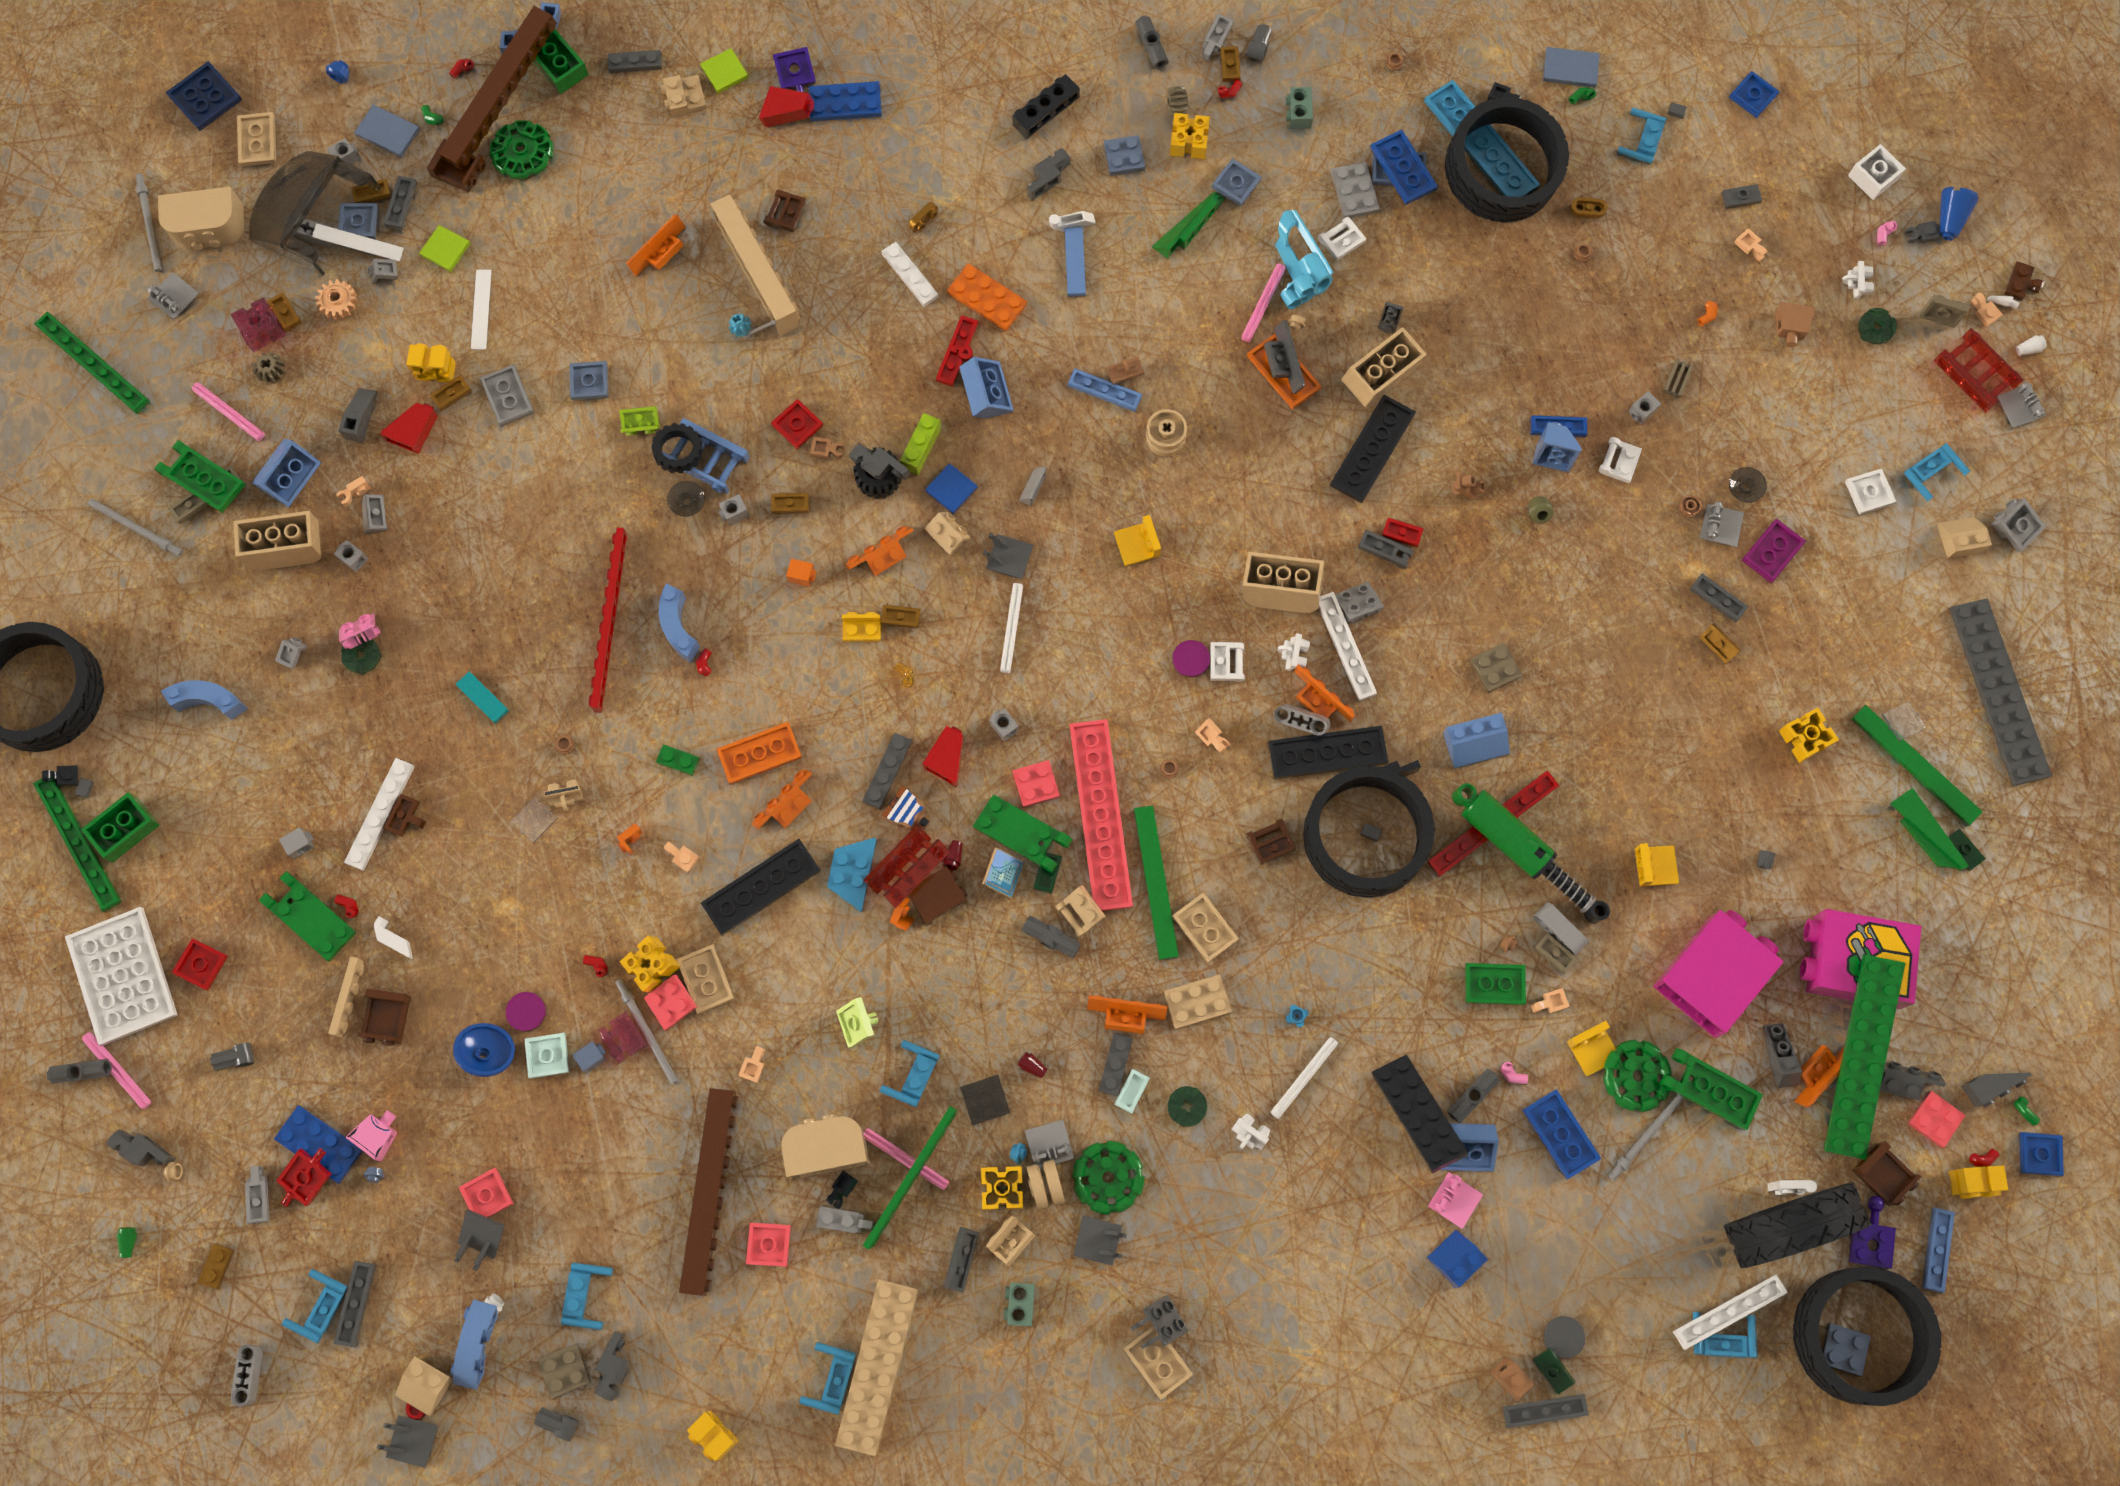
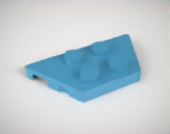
[827,838,877,912]

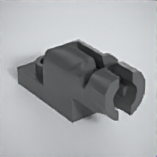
[1028,148,1071,201]
[849,443,910,480]
[106,1129,176,1166]
[594,1331,630,1401]

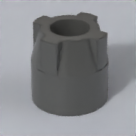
[1757,851,1775,870]

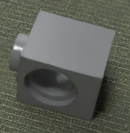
[327,138,359,171]
[1628,391,1661,424]
[718,494,749,526]
[334,540,369,573]
[990,709,1019,742]
[279,827,315,859]

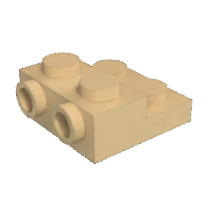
[660,75,707,117]

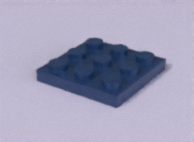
[165,61,242,131]

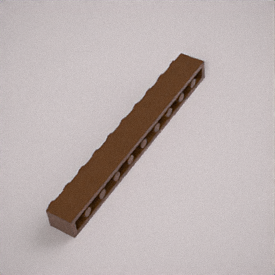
[438,6,557,170]
[679,1088,739,1296]

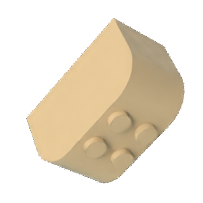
[158,186,244,250]
[1341,327,1427,408]
[233,511,321,570]
[1243,552,1324,613]
[781,1114,870,1180]

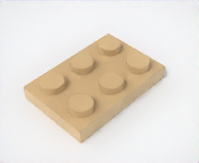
[237,112,276,167]
[1172,892,1239,963]
[676,944,735,1014]
[1163,974,1232,1030]
[1123,1326,1193,1400]

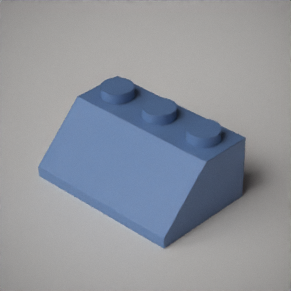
[960,357,1014,418]
[1533,422,1582,473]
[251,439,321,507]
[1443,713,1510,769]
[1441,1123,1499,1172]

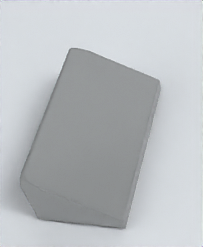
[1019,466,1047,506]
[361,494,387,533]

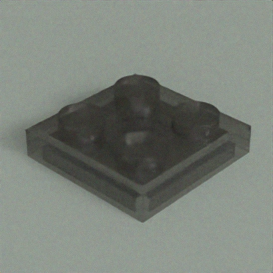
[960,1075,1010,1126]

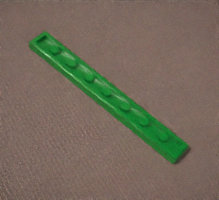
[34,311,150,414]
[1851,705,1983,826]
[33,778,122,912]
[1134,805,1179,961]
[863,1106,958,1250]

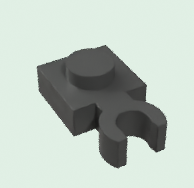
[1905,221,1941,243]

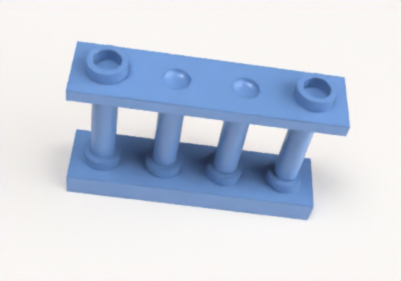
[662,418,750,494]

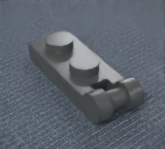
[1358,530,1413,569]

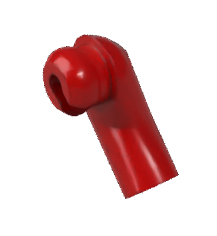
[449,59,474,79]
[1218,80,1243,99]
[696,648,712,677]
[335,894,359,918]
[583,955,608,978]

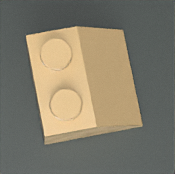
[1937,517,1992,559]
[395,1356,453,1417]

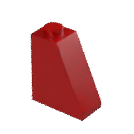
[759,86,814,127]
[380,402,438,454]
[922,725,964,787]

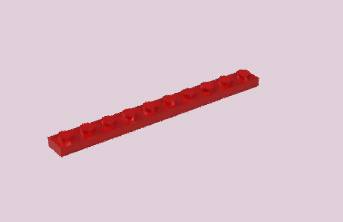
[589,527,627,713]

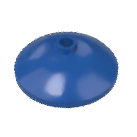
[453,1023,515,1077]

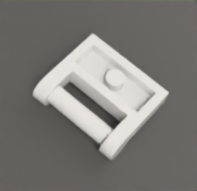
[1318,217,1366,261]
[1599,437,1642,483]
[1210,642,1245,682]
[1767,1180,1817,1195]

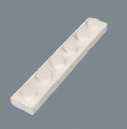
[1319,592,1377,702]
[344,758,415,871]
[1673,1275,1788,1350]

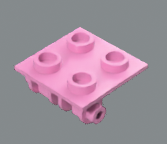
[339,613,381,649]
[1428,1172,1483,1229]

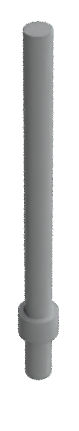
[135,173,162,272]
[88,499,184,557]
[615,979,678,1085]
[1608,1094,1685,1181]

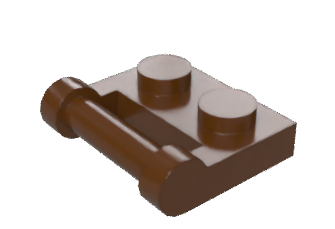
[763,190,806,232]
[1246,818,1296,865]

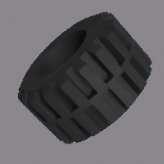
[853,447,901,499]

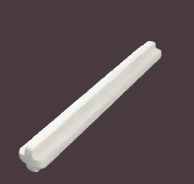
[1000,583,1023,673]
[1271,1037,1338,1119]

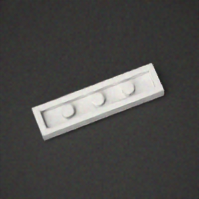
[881,242,939,307]

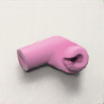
[1877,221,1897,246]
[1501,1062,1528,1084]

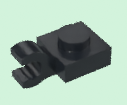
[1487,82,1521,100]
[42,765,78,787]
[826,1170,858,1209]

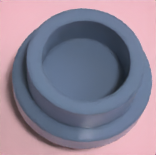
[363,1167,384,1183]

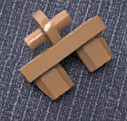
[1107,357,1144,385]
[1451,471,1485,500]

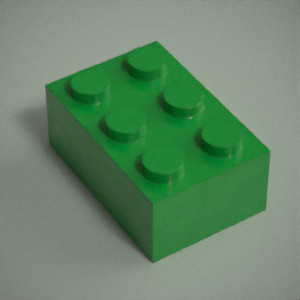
[533,29,589,95]
[81,792,160,863]

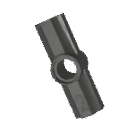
[1135,15,1169,69]
[1022,915,1081,959]
[47,1059,112,1084]
[1447,1068,1500,1124]

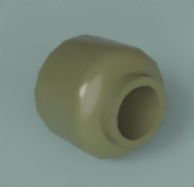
[1527,496,1554,524]

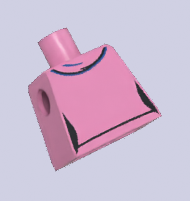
[346,1110,397,1162]

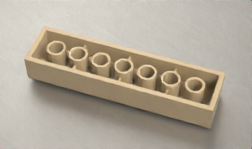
[710,194,801,337]
[835,1279,919,1456]

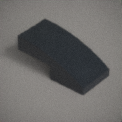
[1383,760,1421,776]

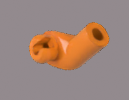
[1697,301,1718,326]

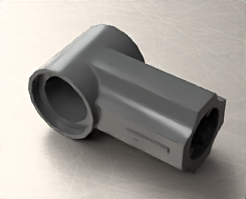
[1246,24,1272,61]
[210,1043,254,1071]
[534,1407,579,1442]

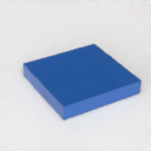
[1729,71,1780,118]
[925,463,978,514]
[2019,1132,2064,1177]

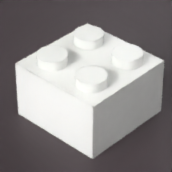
[1848,144,1906,200]

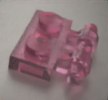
[598,1012,647,1064]

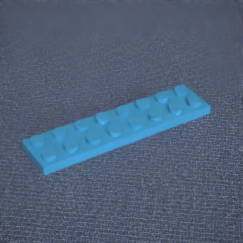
[1424,80,1540,197]

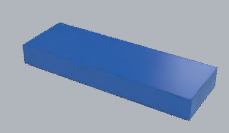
[1530,415,1587,437]

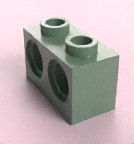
[1286,87,1313,128]
[1004,1282,1035,1327]

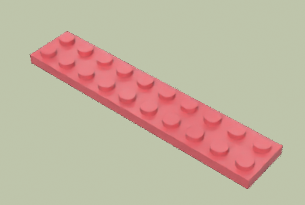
[1069,719,1133,911]

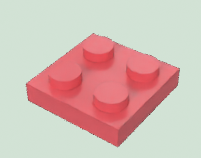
[1012,760,1060,808]
[644,975,697,1030]
[1907,1091,1966,1148]
[459,1168,514,1218]
[746,1223,791,1267]

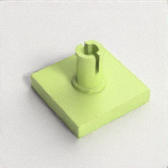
[836,997,878,1048]

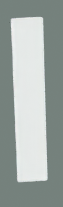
[312,223,404,261]
[471,270,492,349]

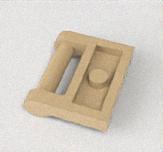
[1055,885,1106,938]

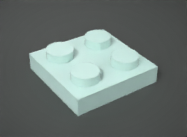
[525,1033,570,1079]

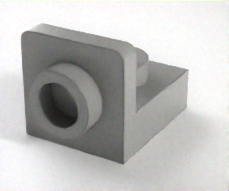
[368,259,397,283]
[275,637,307,669]

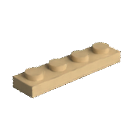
[328,956,364,1038]

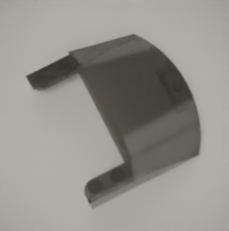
[249,151,381,276]

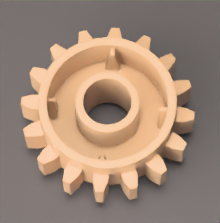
[315,279,358,320]

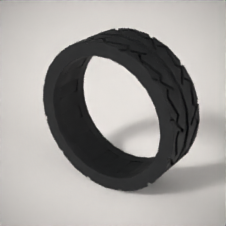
[1444,97,1569,223]
[0,622,104,752]
[1303,766,1435,898]
[1724,1182,1872,1268]
[1793,1267,1941,1406]

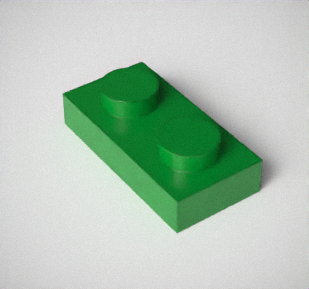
[656,744,700,776]

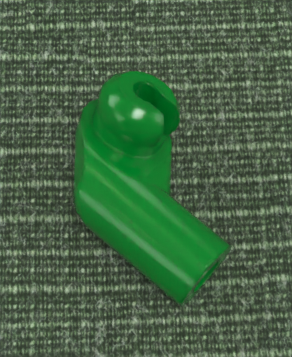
[1568,87,1596,104]
[421,105,444,125]
[2014,1096,2040,1126]

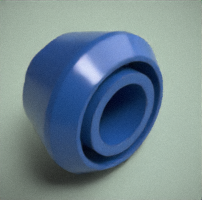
[326,60,350,84]

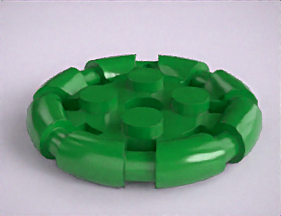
[489,120,554,179]
[1603,1040,1673,1112]
[1072,1141,1145,1214]

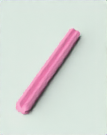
[1242,263,1285,343]
[191,382,265,441]
[82,1032,151,1109]
[864,1128,949,1190]

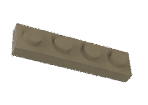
[168,465,242,525]

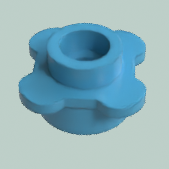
[1285,1005,1308,1028]
[1010,1143,1027,1164]

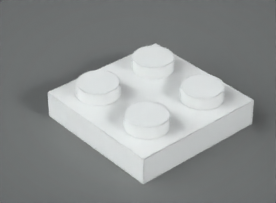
[1845,469,1896,515]

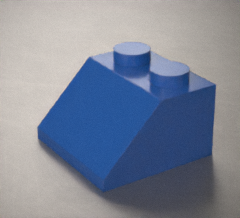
[1427,1230,1488,1288]

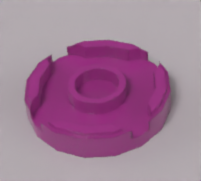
[1172,640,1210,678]
[505,992,546,1032]

